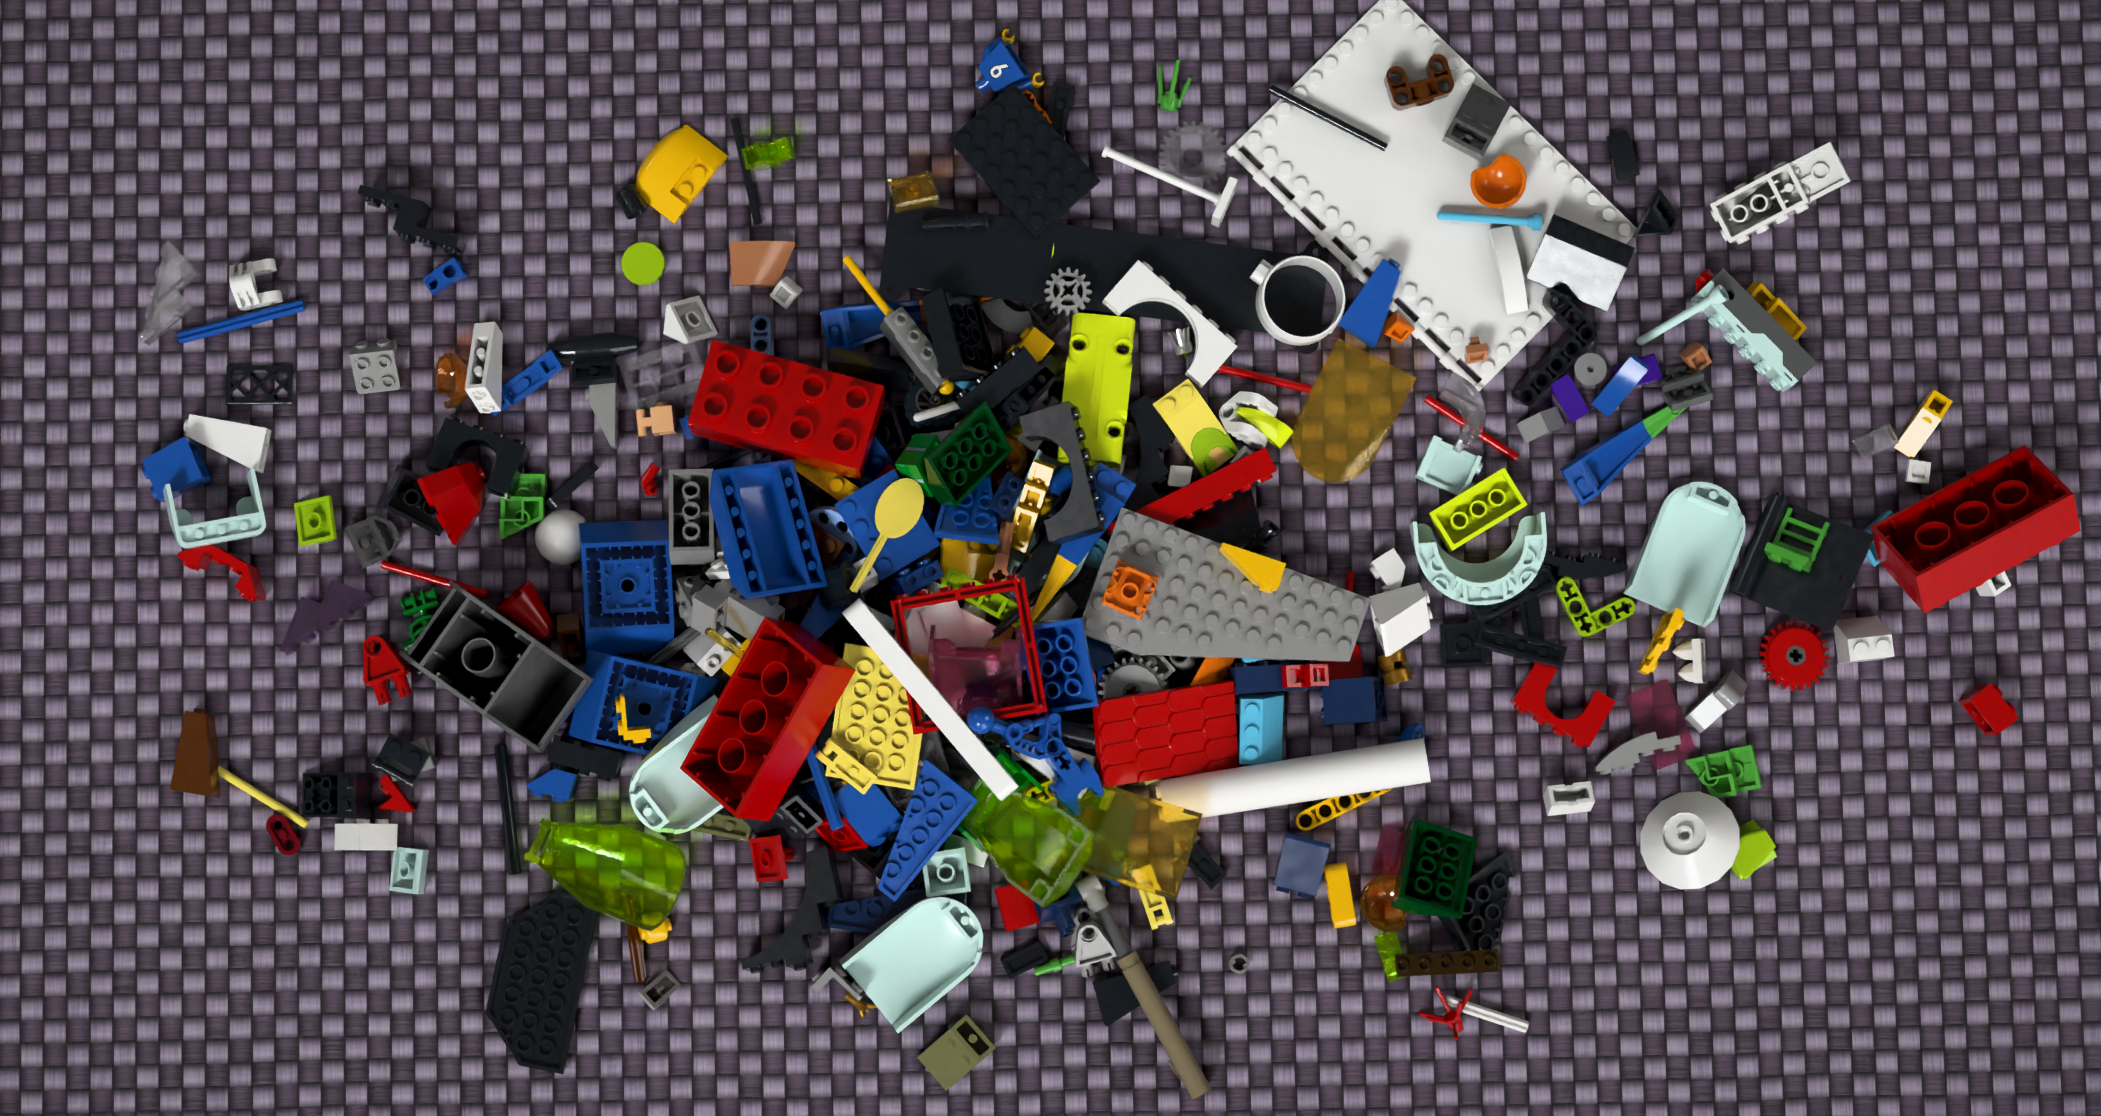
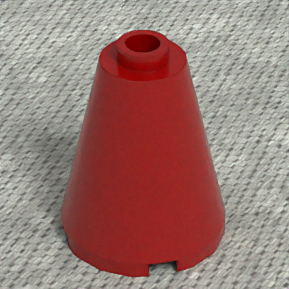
[496,580,556,642]

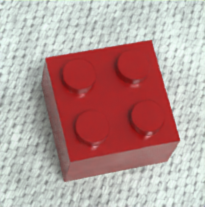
[1959,683,2019,736]

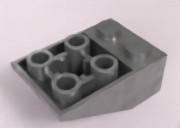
[1442,84,1511,161]

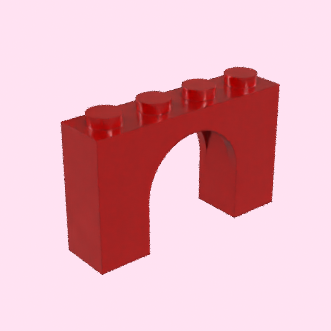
[1510,662,1616,749]

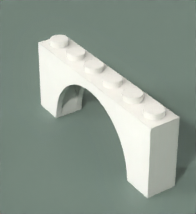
[1102,260,1238,388]

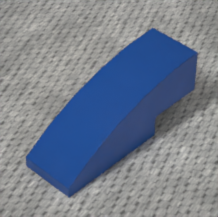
[1592,354,1650,418]

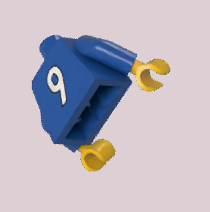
[976,29,1045,93]

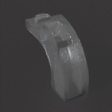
[1438,372,1486,453]

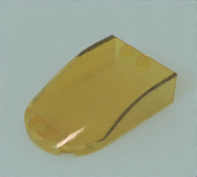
[1291,338,1417,483]
[1061,786,1202,900]

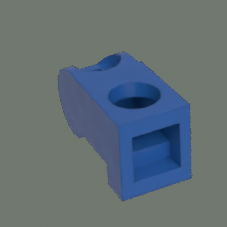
[423,257,469,295]

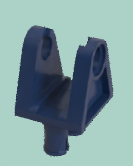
[1026,865,1081,938]

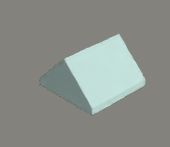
[389,847,429,894]
[923,847,971,898]

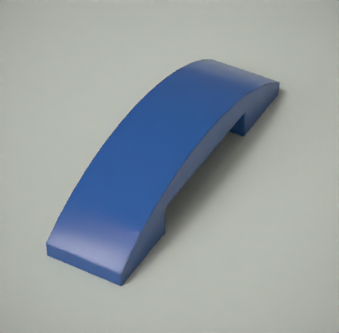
[491,349,564,416]

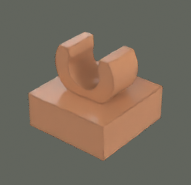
[1464,336,1489,364]

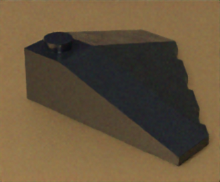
[1438,851,1516,950]

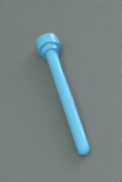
[1437,211,1543,231]

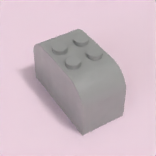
[669,469,716,565]

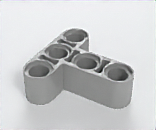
[1684,669,1748,733]

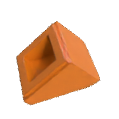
[1384,311,1415,343]

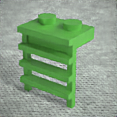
[1764,507,1830,573]

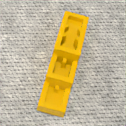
[1011,459,1056,553]

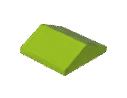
[294,495,337,547]

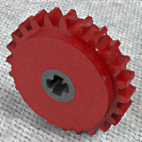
[1758,621,1830,691]

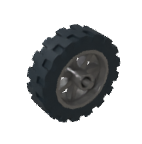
[903,379,962,433]

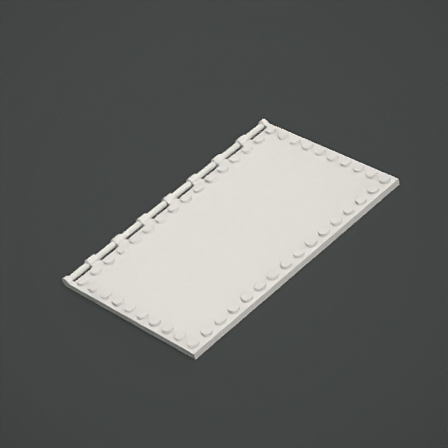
[1226,0,1636,396]

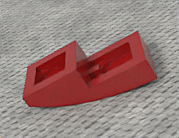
[1281,663,1329,688]

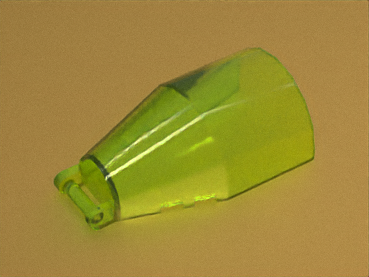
[523,818,686,931]

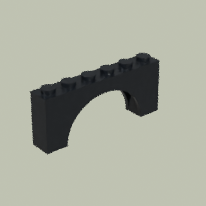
[1019,401,1106,546]

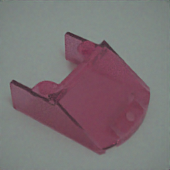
[928,625,1025,721]

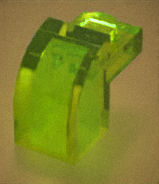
[741,137,795,171]

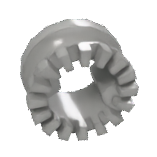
[1229,954,1249,974]

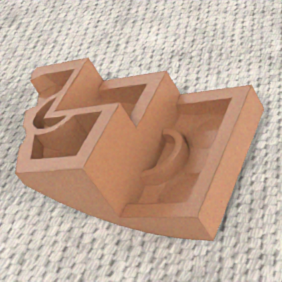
[729,241,795,288]

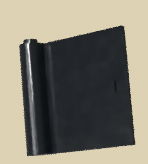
[1728,492,1875,632]

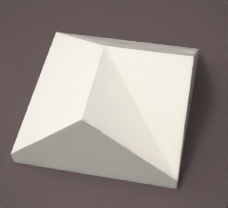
[663,295,718,344]

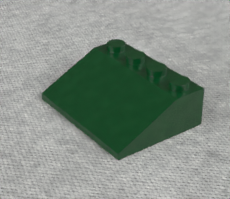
[924,400,1013,508]
[1391,819,1477,919]

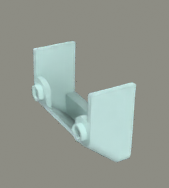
[163,469,266,549]

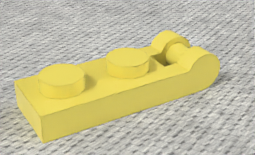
[815,738,879,795]
[1132,864,1173,930]

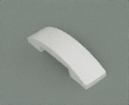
[1489,225,1528,315]

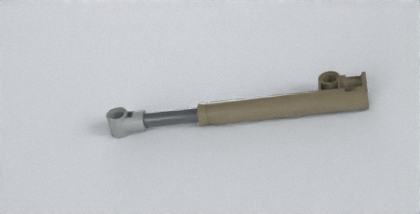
[1074,873,1212,1099]

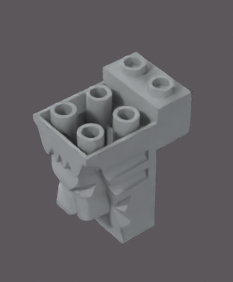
[691,579,785,641]

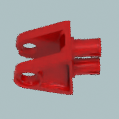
[363,636,413,706]

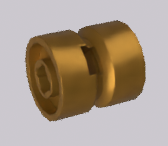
[1377,649,1413,687]

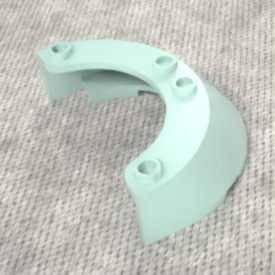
[1409,512,1547,605]

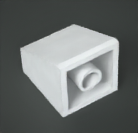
[1369,583,1433,657]
[1834,616,1895,664]

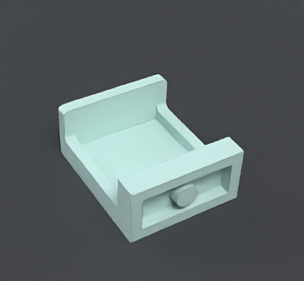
[1415,435,1484,496]

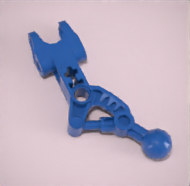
[966,706,1104,817]

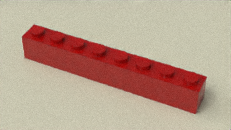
[1107,447,1277,535]

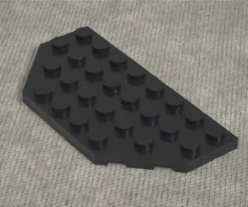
[485,890,601,1074]

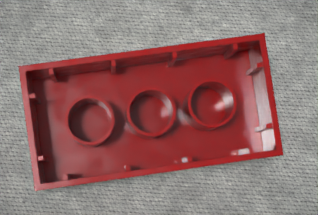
[687,339,886,480]
[1870,445,2081,613]
[680,617,856,821]

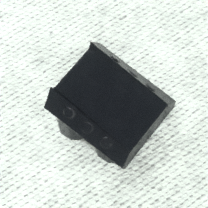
[819,561,861,611]

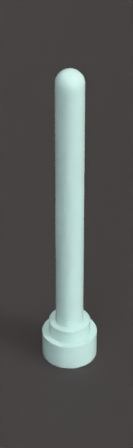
[1636,284,1729,346]

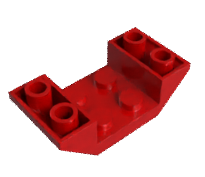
[177,544,266,603]

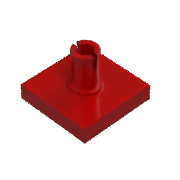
[749,835,794,882]

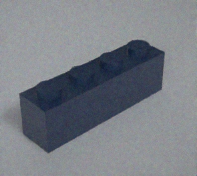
[1228,660,1321,695]

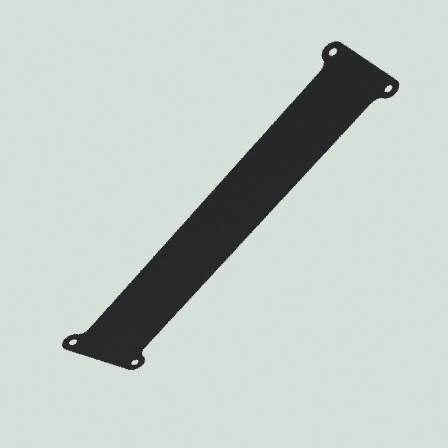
[879,187,1329,354]

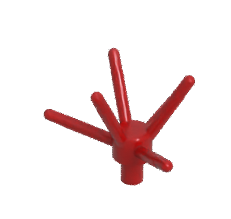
[1419,986,1473,1040]

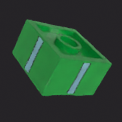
[895,433,940,497]

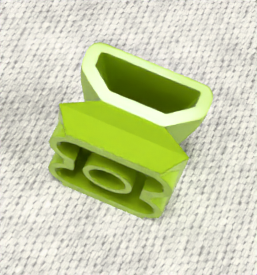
[1731,819,1777,880]

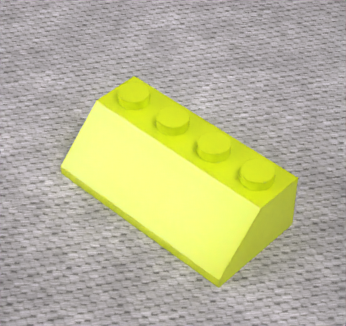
[1429,468,1527,553]

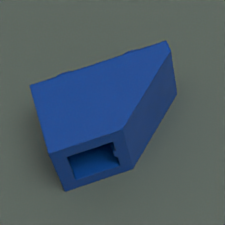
[526,769,579,803]

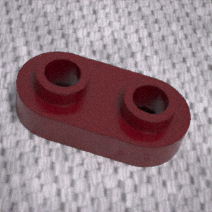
[266,814,301,855]

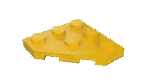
[1637,608,1685,675]

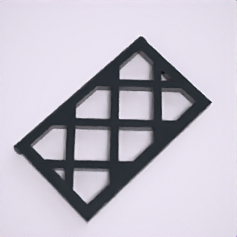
[226,365,293,405]

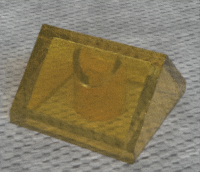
[888,171,939,213]

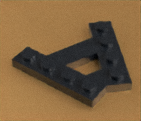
[1470,566,1567,670]

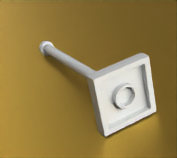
[1102,144,1238,228]

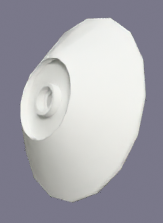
[1640,791,1740,889]

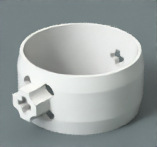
[1249,255,1346,346]

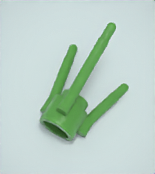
[1157,59,1192,112]

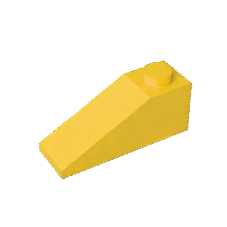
[1218,543,1286,593]

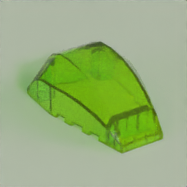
[961,778,1095,908]

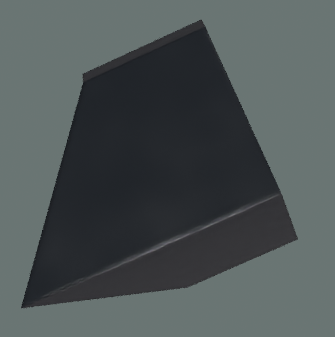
[1632,190,1679,238]

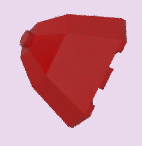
[417,462,486,546]

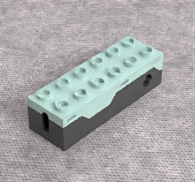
[1691,268,1817,392]

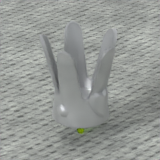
[1167,326,1193,360]

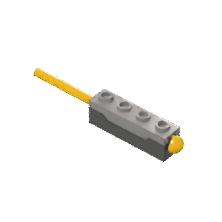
[843,255,954,396]

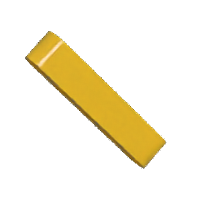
[1294,788,1392,831]

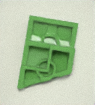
[499,473,546,539]
[1685,744,1763,798]

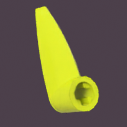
[1235,407,1294,449]

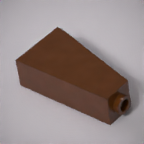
[170,708,221,798]

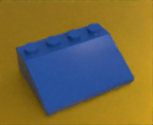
[834,469,941,581]
[1018,617,1099,716]

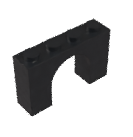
[425,418,530,500]

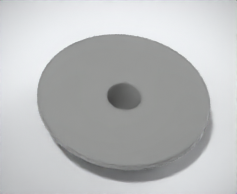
[1574,353,1607,385]

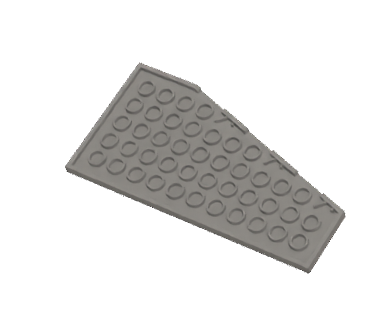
[1082,507,1371,662]

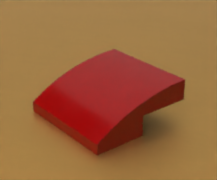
[994,876,1044,932]

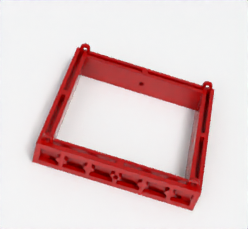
[890,574,1048,735]

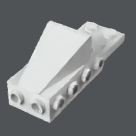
[1710,142,1851,245]

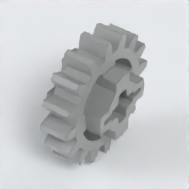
[1044,267,1092,316]

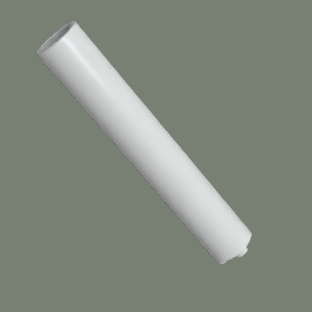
[1155,738,1431,823]

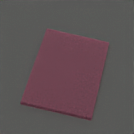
[1625,680,1698,770]

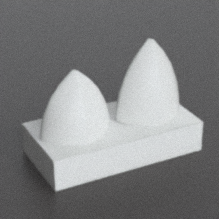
[1672,638,1707,684]

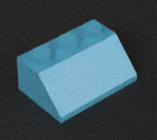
[1238,694,1284,764]

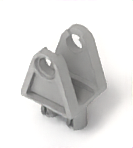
[1070,905,1117,977]

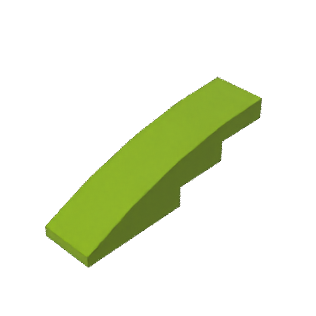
[940,567,1021,630]

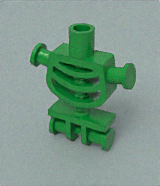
[400,587,441,652]

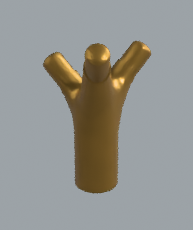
[844,992,878,1018]

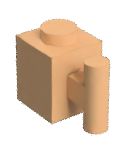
[636,402,677,437]

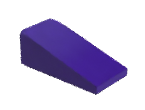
[1549,374,1590,423]

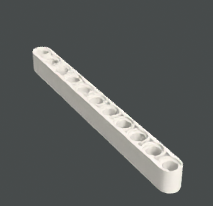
[842,598,1019,801]

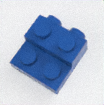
[889,558,944,594]

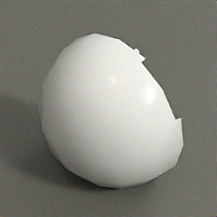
[535,509,586,565]

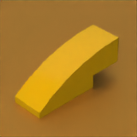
[1746,282,1807,341]

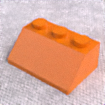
[1189,657,1240,686]

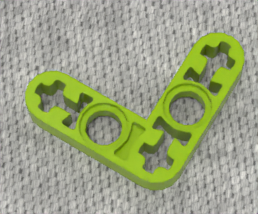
[1555,577,1635,637]

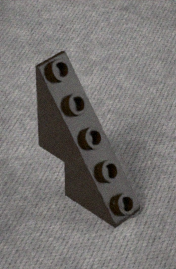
[1395,948,1501,977]

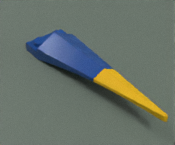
[1031,461,1136,622]

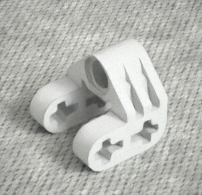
[229,258,283,311]
[1219,391,1278,449]

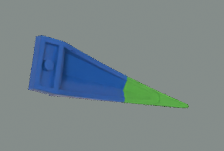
[1559,405,1686,506]

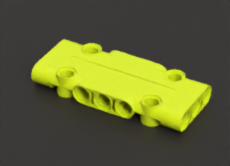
[1057,313,1136,468]

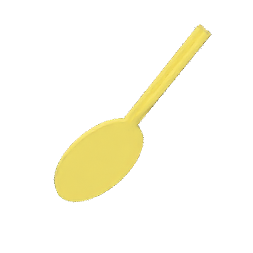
[849,478,924,593]

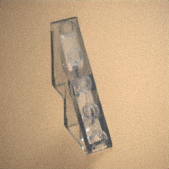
[140,240,200,346]

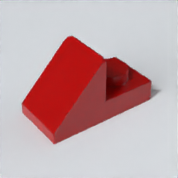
[379,774,416,812]

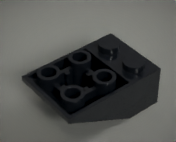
[302,772,372,817]
[742,780,824,841]

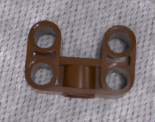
[1384,54,1454,111]

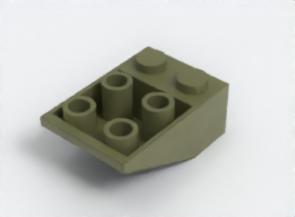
[917,1013,996,1091]

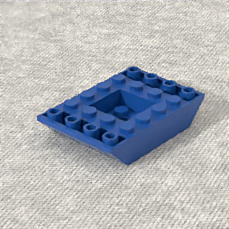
[579,520,674,655]
[568,649,719,755]

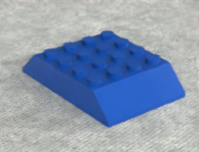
[709,459,828,599]

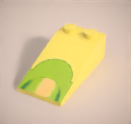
[1153,379,1239,477]

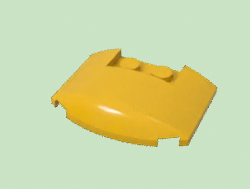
[635,125,728,224]
[939,534,1006,595]

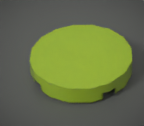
[621,242,665,286]

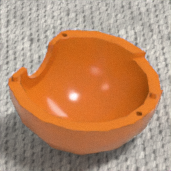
[1470,154,1527,209]

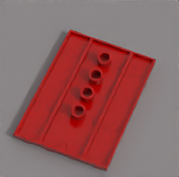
[1093,680,1239,787]

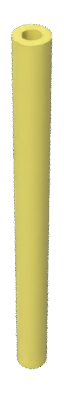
[218,765,310,828]

